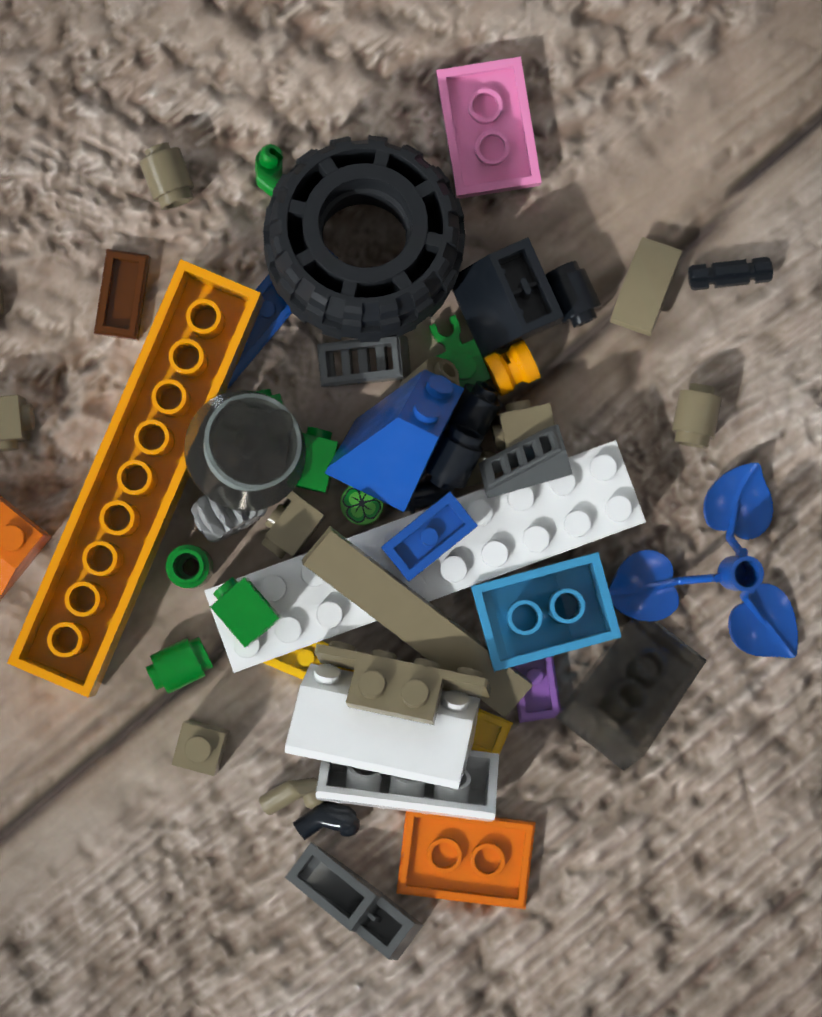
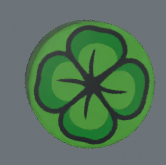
[340,486,384,525]

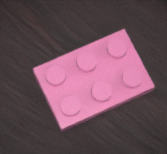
[436,57,542,199]

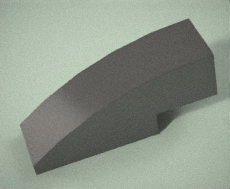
[285,843,423,960]

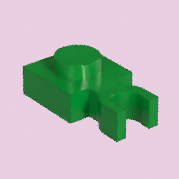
[429,315,491,387]

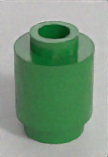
[166,545,213,589]
[146,636,214,694]

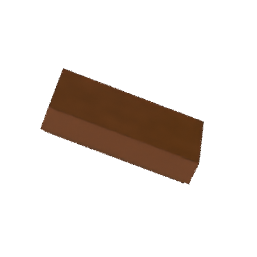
[94,249,151,341]

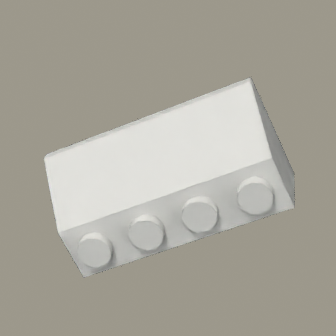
[285,663,480,790]
[316,750,499,822]

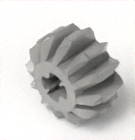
[191,476,268,542]

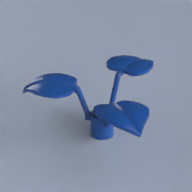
[608,463,798,658]

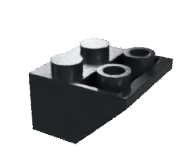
[452,237,564,358]

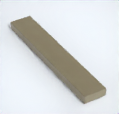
[302,526,533,718]

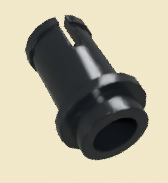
[400,480,451,515]

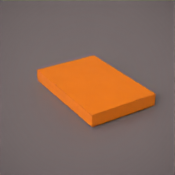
[396,811,536,909]

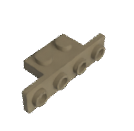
[314,641,491,725]

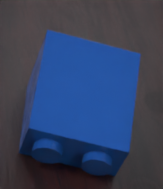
[325,369,464,512]

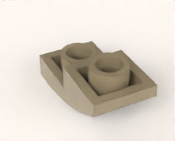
[610,237,683,336]

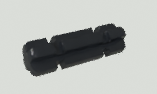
[688,257,773,291]

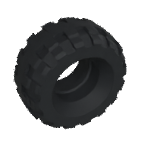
[263,135,465,343]

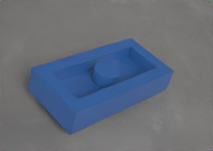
[381,492,478,582]

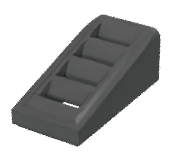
[317,334,411,387]
[478,424,572,499]

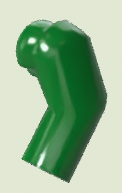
[255,144,283,197]

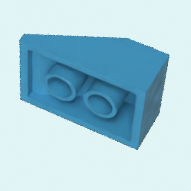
[471,552,622,672]

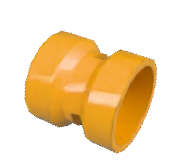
[483,339,541,396]

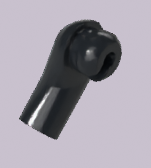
[293,801,360,840]

